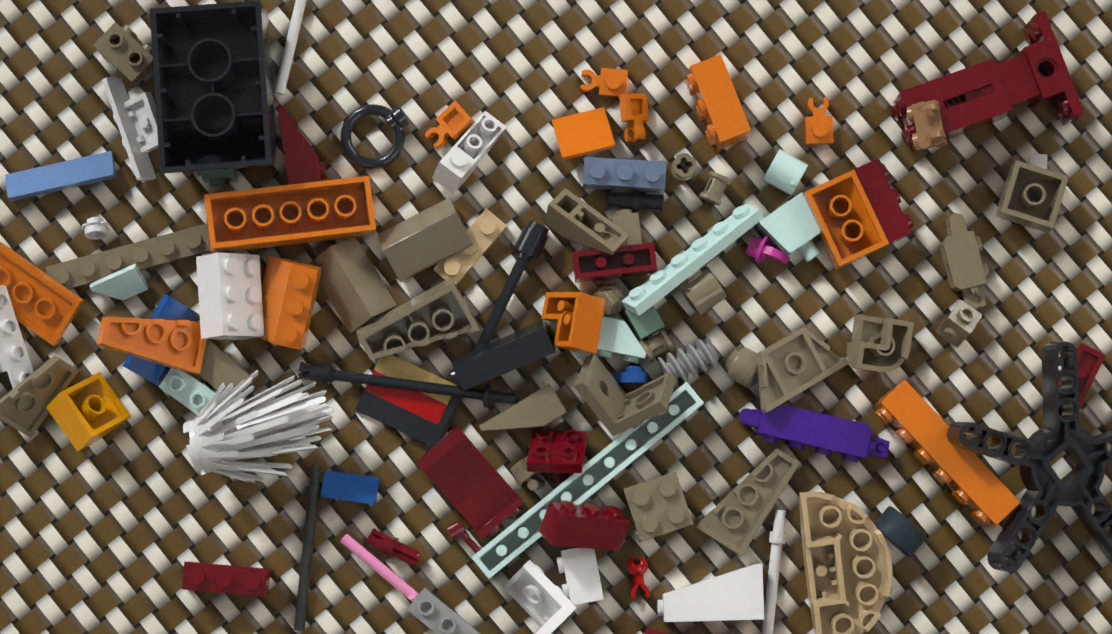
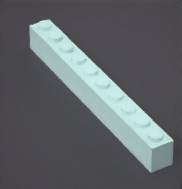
[471,382,704,579]

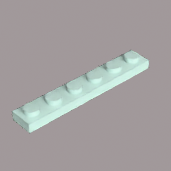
[622,204,764,316]

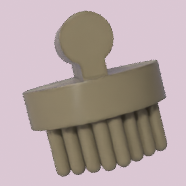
[593,283,625,316]
[510,456,545,491]

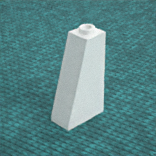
[657,564,764,622]

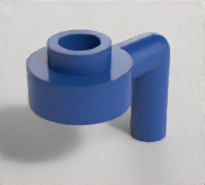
[610,366,648,384]

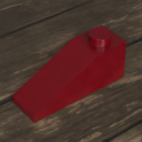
[277,106,327,185]

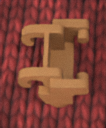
[907,100,948,150]

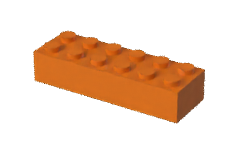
[204,176,376,254]
[874,380,1021,526]

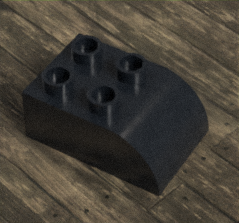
[150,0,276,174]

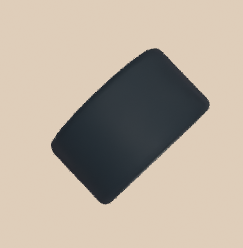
[874,506,927,557]

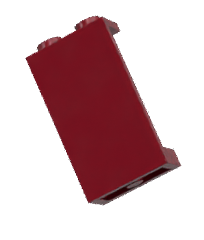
[416,426,524,539]

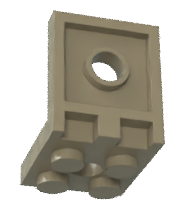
[574,353,676,436]

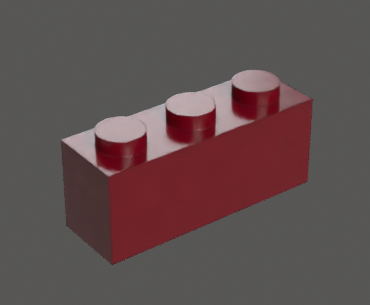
[849,159,913,250]
[572,242,657,283]
[539,501,631,551]
[182,562,271,597]

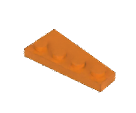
[96,316,207,375]

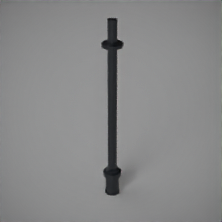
[298,362,517,408]

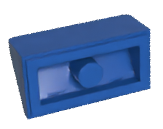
[320,470,380,505]

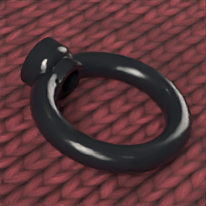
[340,104,410,169]

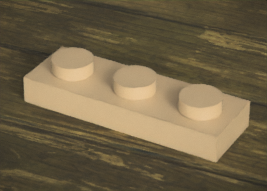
[433,208,507,285]

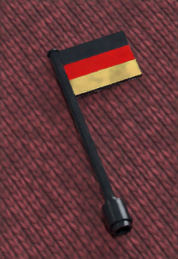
[355,220,549,450]

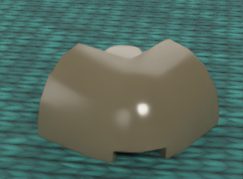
[847,314,914,373]

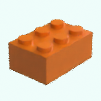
[685,54,751,151]

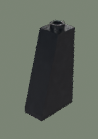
[450,319,556,391]

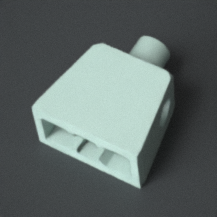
[757,192,821,262]

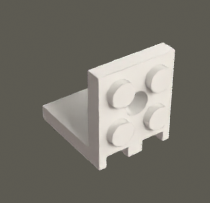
[503,560,576,634]

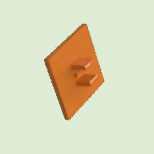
[552,107,616,160]

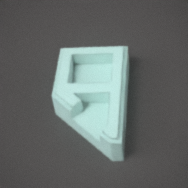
[90,263,148,300]

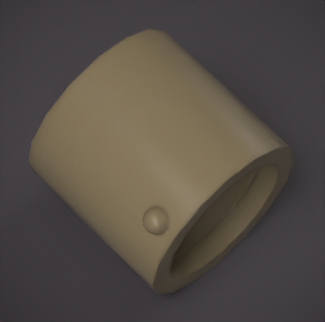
[680,269,727,316]

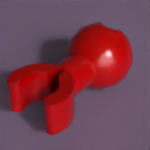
[626,555,650,599]

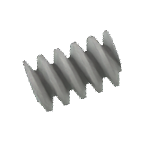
[657,335,719,387]

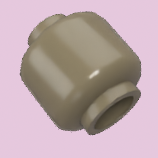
[725,347,759,388]

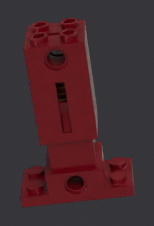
[892,11,1084,152]

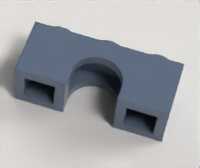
[583,157,667,194]

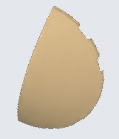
[799,492,893,634]

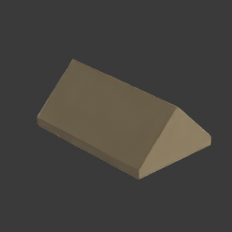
[378,197,474,282]
[309,237,397,334]

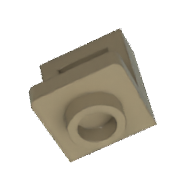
[935,300,982,348]

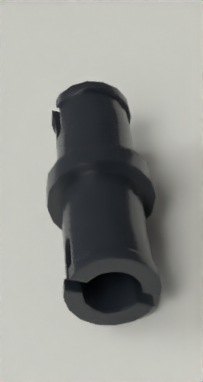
[608,190,664,212]

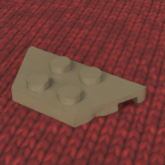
[757,327,849,414]

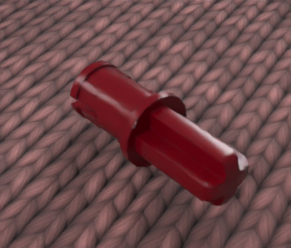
[366,528,421,566]

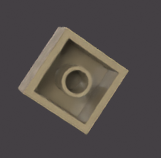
[995,160,1069,233]
[623,472,693,542]

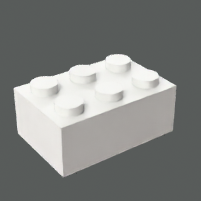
[196,252,265,340]

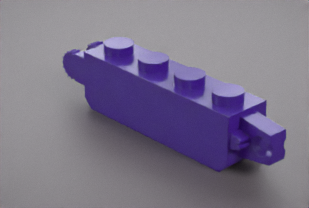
[738,404,890,463]

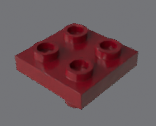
[526,429,588,483]

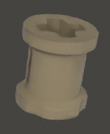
[671,153,697,181]
[699,171,732,206]
[639,328,674,363]

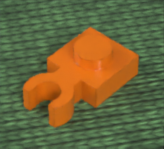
[580,68,628,98]
[804,97,834,145]
[425,101,475,150]

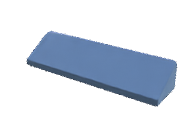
[5,151,118,201]

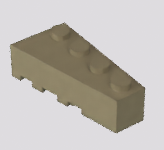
[356,277,480,360]

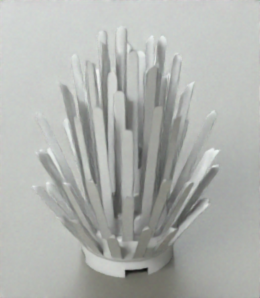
[183,370,334,483]

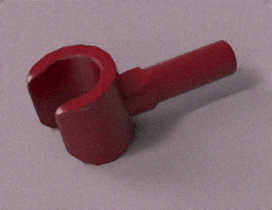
[447,521,481,553]

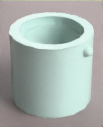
[763,149,808,195]

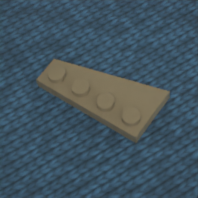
[694,448,800,556]

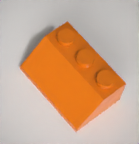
[803,170,889,270]
[259,255,323,350]

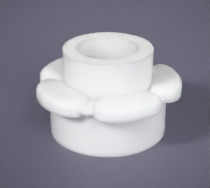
[81,217,109,240]

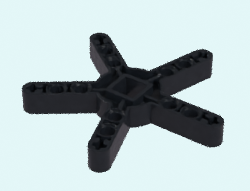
[947,341,1112,572]

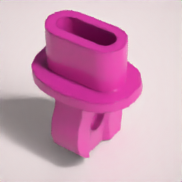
[746,235,790,265]

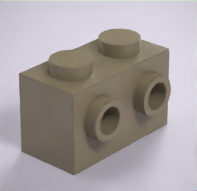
[93,22,153,87]

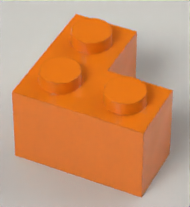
[541,292,606,353]

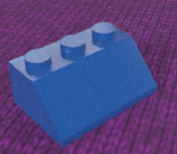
[122,294,200,386]

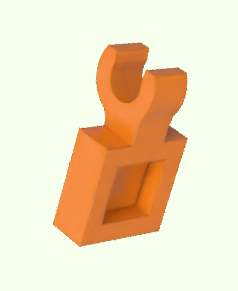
[619,93,649,142]

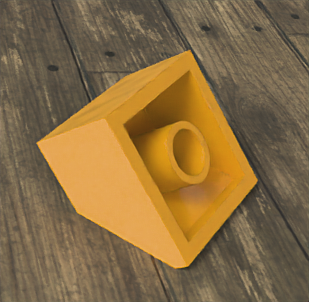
[46,372,131,452]

